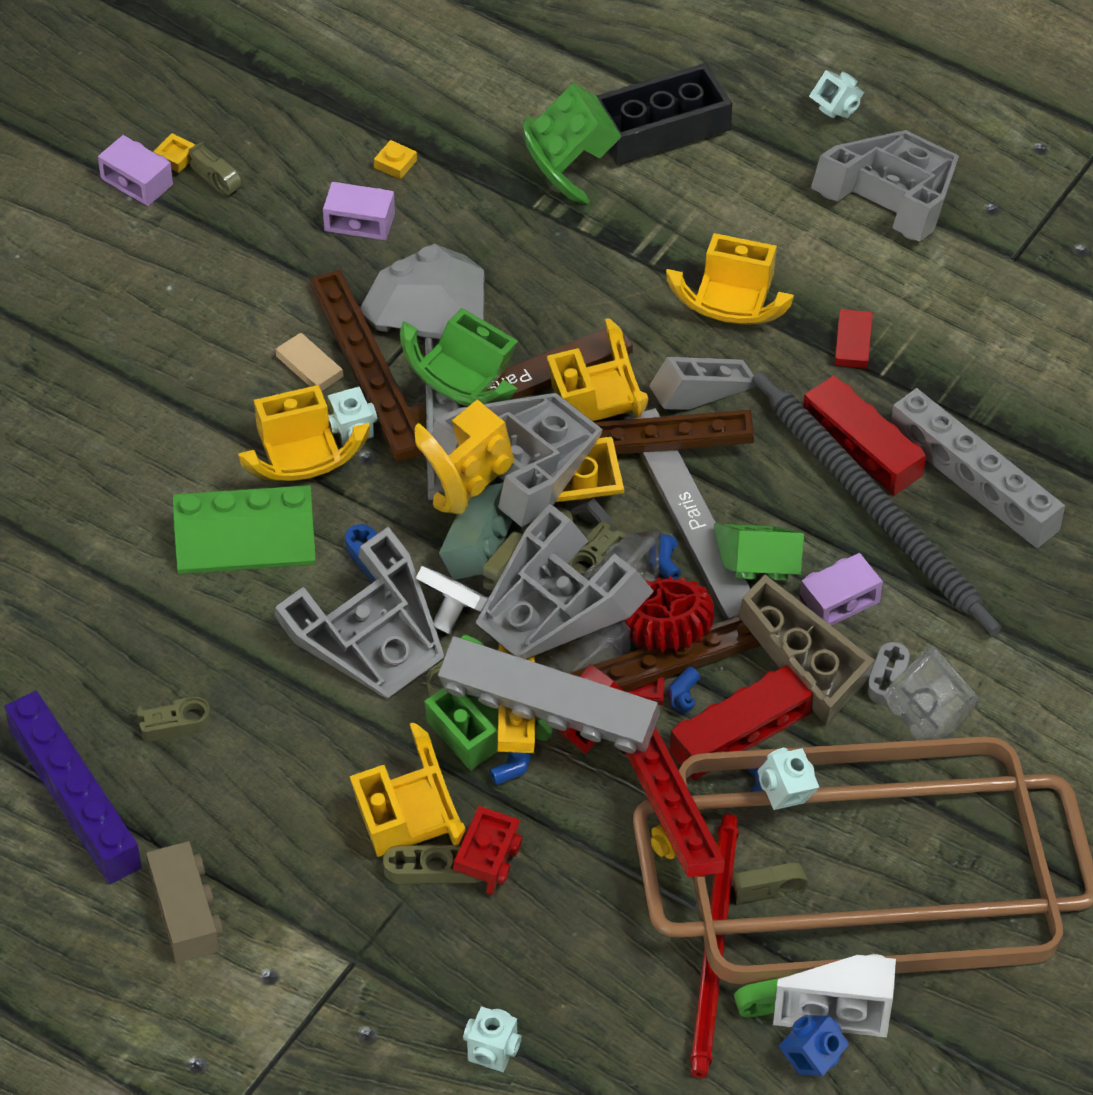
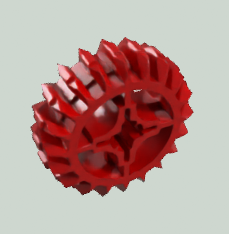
[620,576,714,653]

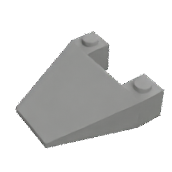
[811,130,959,242]
[432,393,603,527]
[475,504,654,659]
[274,526,445,699]

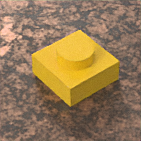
[153,133,195,173]
[373,140,417,180]

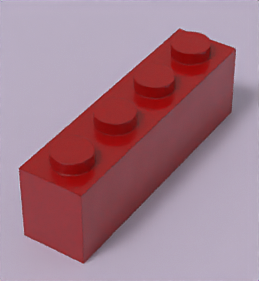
[803,375,926,496]
[670,665,813,780]

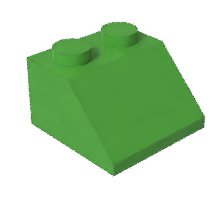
[714,523,804,580]

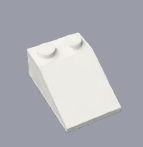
[773,954,896,1038]

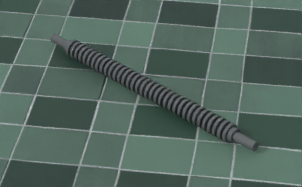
[752,371,1002,636]

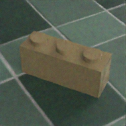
[146,841,224,963]

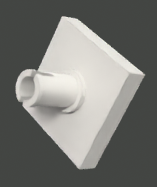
[416,566,488,634]

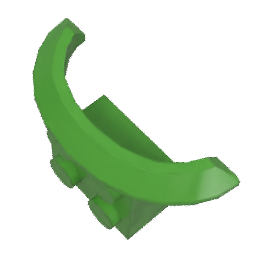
[523,83,622,204]
[400,308,518,406]
[424,635,553,771]

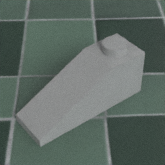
[649,357,756,410]

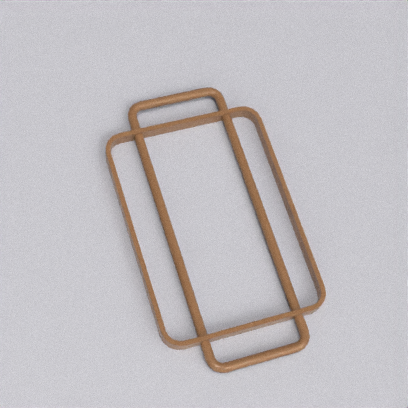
[633,736,1093,984]

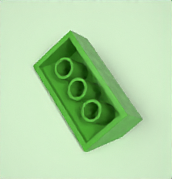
[173,485,316,574]

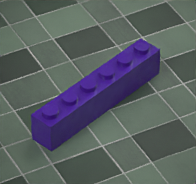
[4,690,142,885]

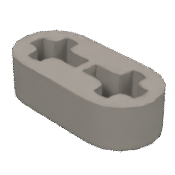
[867,642,910,705]

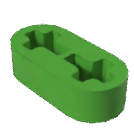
[734,977,784,1018]

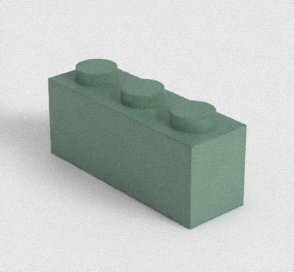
[439,483,513,580]

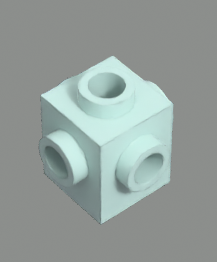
[809,70,865,119]
[328,387,377,446]
[757,748,819,810]
[463,1006,522,1073]

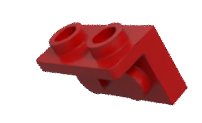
[453,806,523,895]

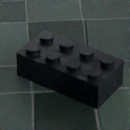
[596,63,733,165]

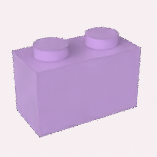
[98,135,173,206]
[323,182,395,240]
[800,553,883,626]

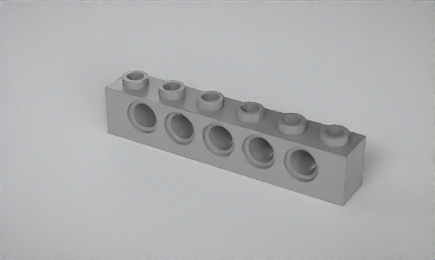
[891,388,1065,548]

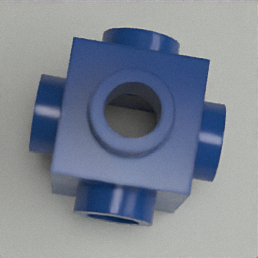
[779,1015,849,1076]

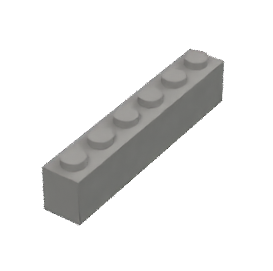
[438,636,660,753]

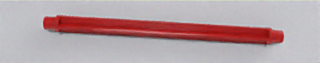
[690,814,739,1079]

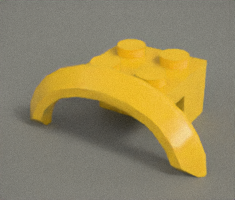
[666,233,794,325]
[547,318,648,421]
[238,385,370,482]
[415,400,515,515]
[350,723,466,857]

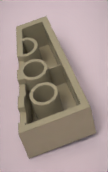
[739,575,875,726]

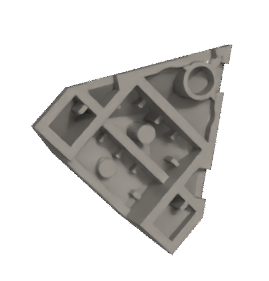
[360,243,485,339]

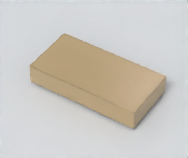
[275,333,343,391]

